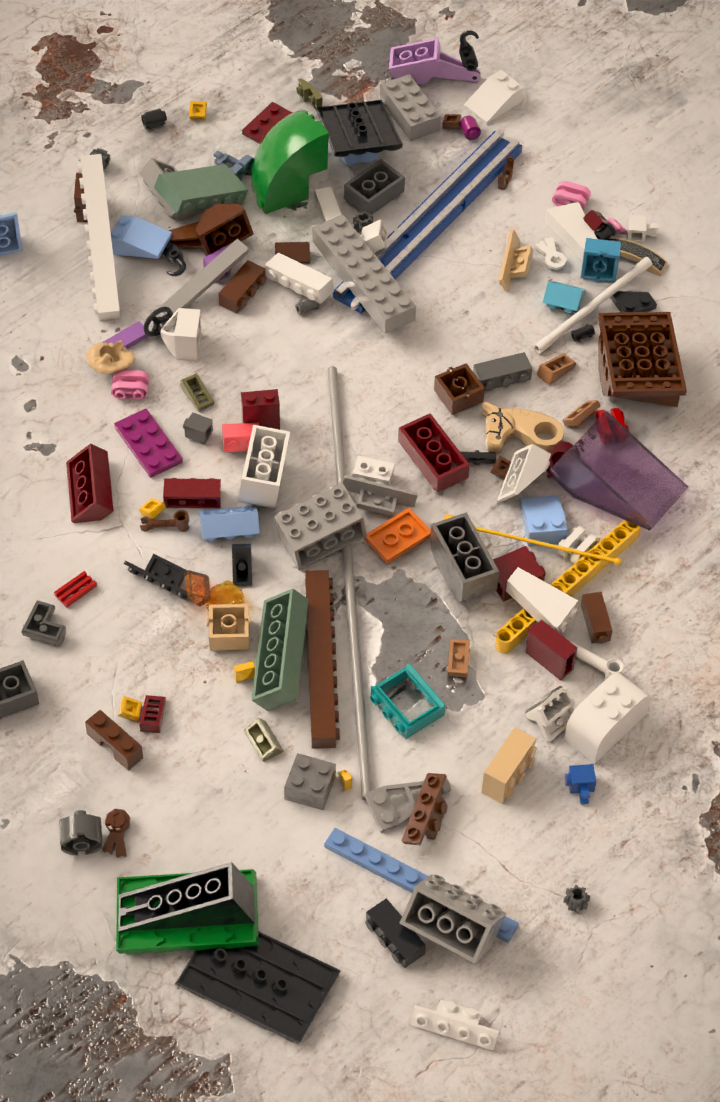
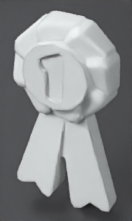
[535,237,567,271]

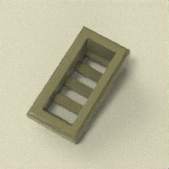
[180,373,214,411]

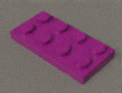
[114,408,183,478]

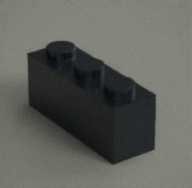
[365,898,426,968]

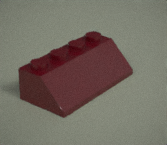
[66,443,114,523]

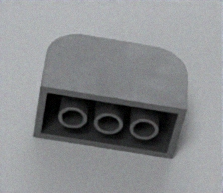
[430,512,499,602]

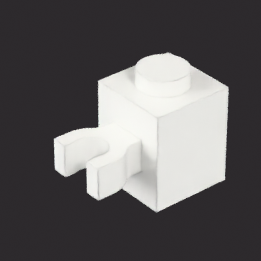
[627,215,658,243]

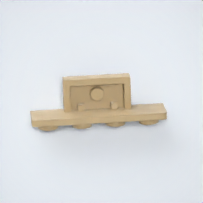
[498,229,533,292]

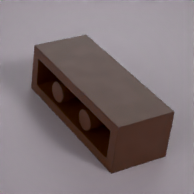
[218,260,267,314]

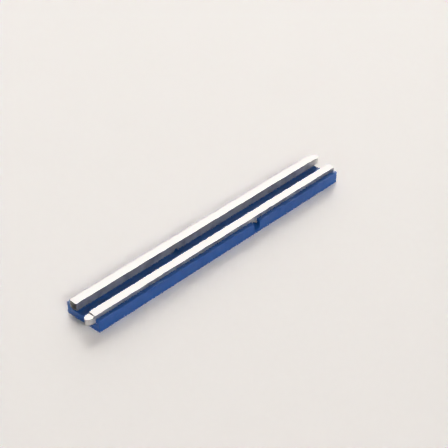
[333,128,522,314]

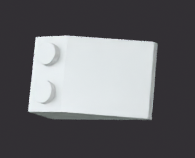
[464,70,524,125]
[497,444,551,502]

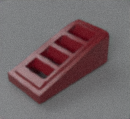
[583,210,608,231]
[139,695,166,733]

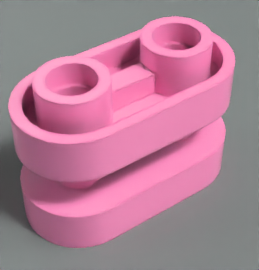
[552,181,591,210]
[111,370,149,400]

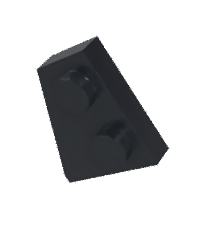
[610,291,657,312]

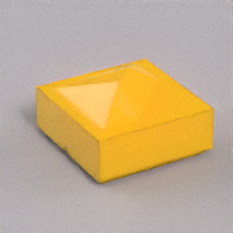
[189,101,207,120]
[139,498,166,519]
[234,661,255,682]
[118,696,142,722]

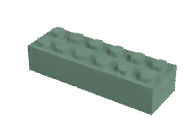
[251,589,309,711]

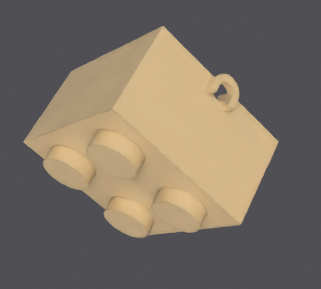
[207,604,251,651]

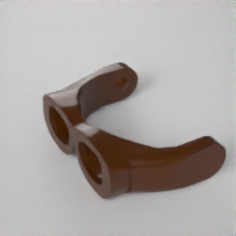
[498,156,514,190]

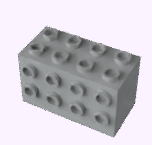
[274,483,367,570]
[400,874,507,964]

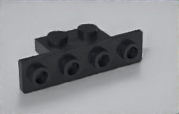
[124,553,196,600]

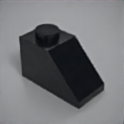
[232,544,252,586]

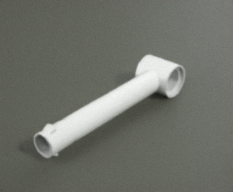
[567,639,624,680]

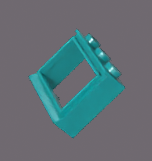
[370,663,446,739]

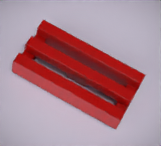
[54,571,97,608]

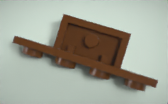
[401,773,448,845]

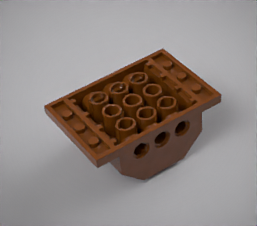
[598,312,687,407]

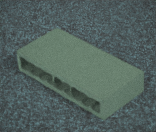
[154,164,249,214]

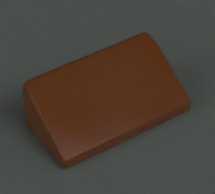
[275,242,310,264]

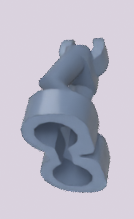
[213,151,254,181]

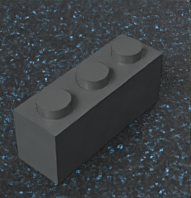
[473,352,532,391]

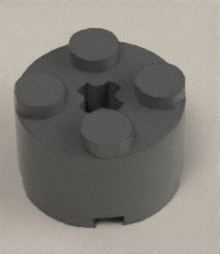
[59,810,102,855]

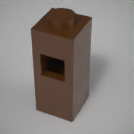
[581,592,613,644]

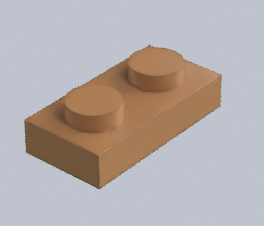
[562,400,601,427]
[447,639,470,678]

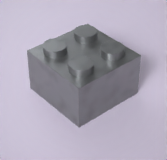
[284,753,336,810]

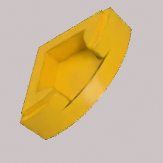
[337,769,352,791]

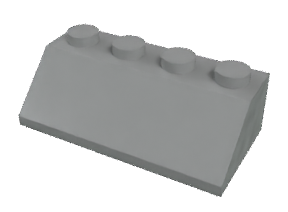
[139,158,206,221]

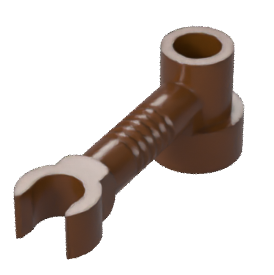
[140,510,190,532]

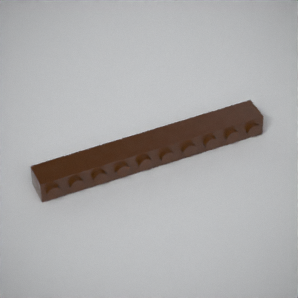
[305,570,340,749]

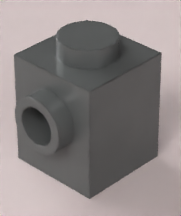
[183,412,213,444]

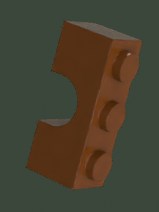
[85,710,143,771]

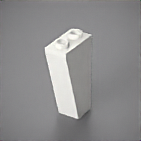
[545,202,597,261]
[506,567,578,633]

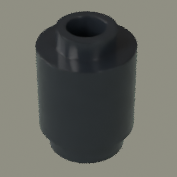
[141,108,167,129]

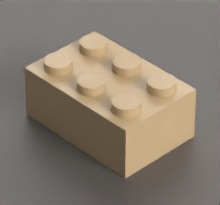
[481,727,537,804]

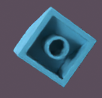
[543,281,586,313]

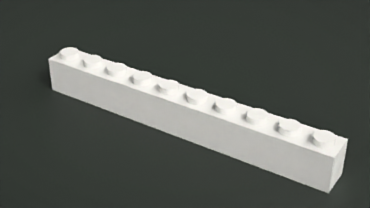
[78,154,120,321]

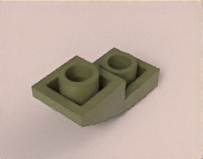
[296,78,322,111]

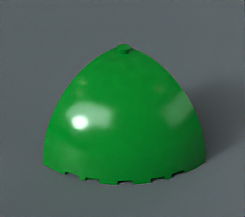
[251,110,329,214]

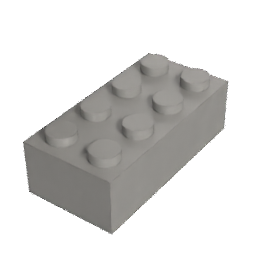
[380,74,441,141]

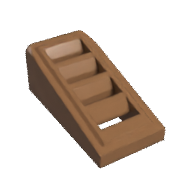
[537,354,577,385]

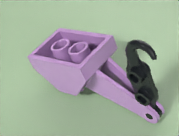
[389,30,481,85]

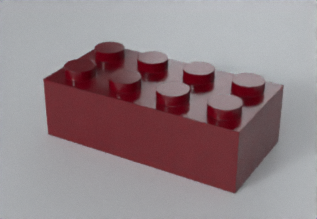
[398,413,470,493]

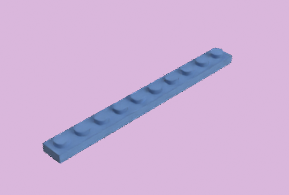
[324,828,519,943]

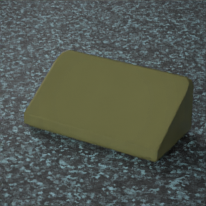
[244,718,284,762]

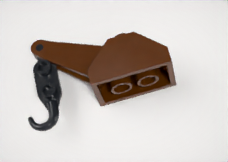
[162,204,254,276]

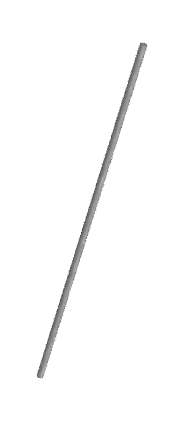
[328,366,372,801]

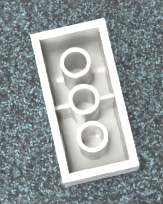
[238,425,290,509]
[564,672,650,764]

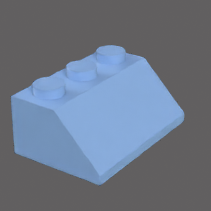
[199,505,260,541]

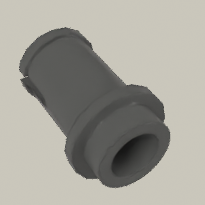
[295,300,319,315]

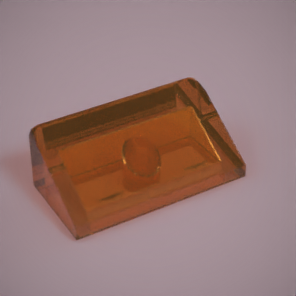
[186,570,211,607]

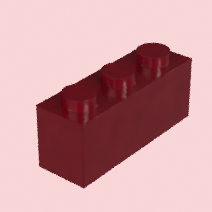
[163,478,221,508]

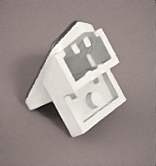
[525,686,576,741]

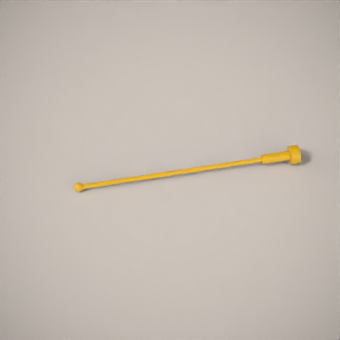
[444,514,622,565]

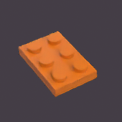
[364,508,431,565]

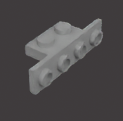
[343,475,418,517]

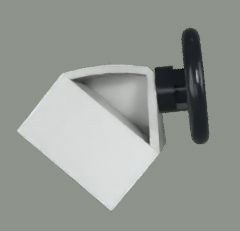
[143,307,202,361]

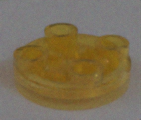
[206,581,245,611]

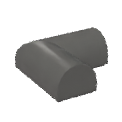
[21,600,66,646]

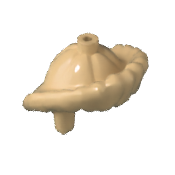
[86,340,136,374]

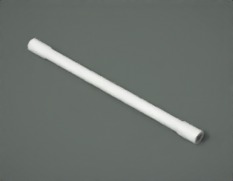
[534,257,652,354]

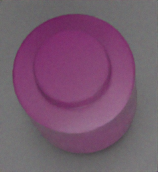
[460,115,481,140]

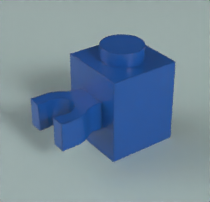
[565,764,596,804]

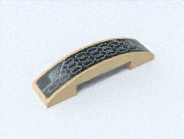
[607,238,668,276]

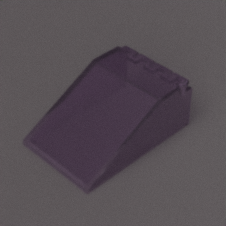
[550,411,689,531]

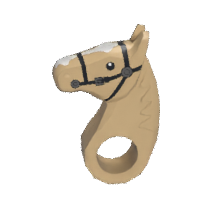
[481,402,564,454]

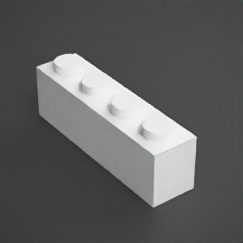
[265,253,334,304]

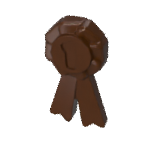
[102,809,131,858]

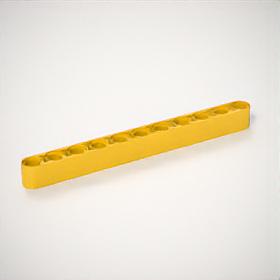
[495,516,642,653]

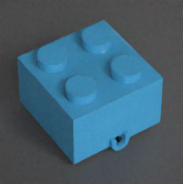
[581,238,621,283]

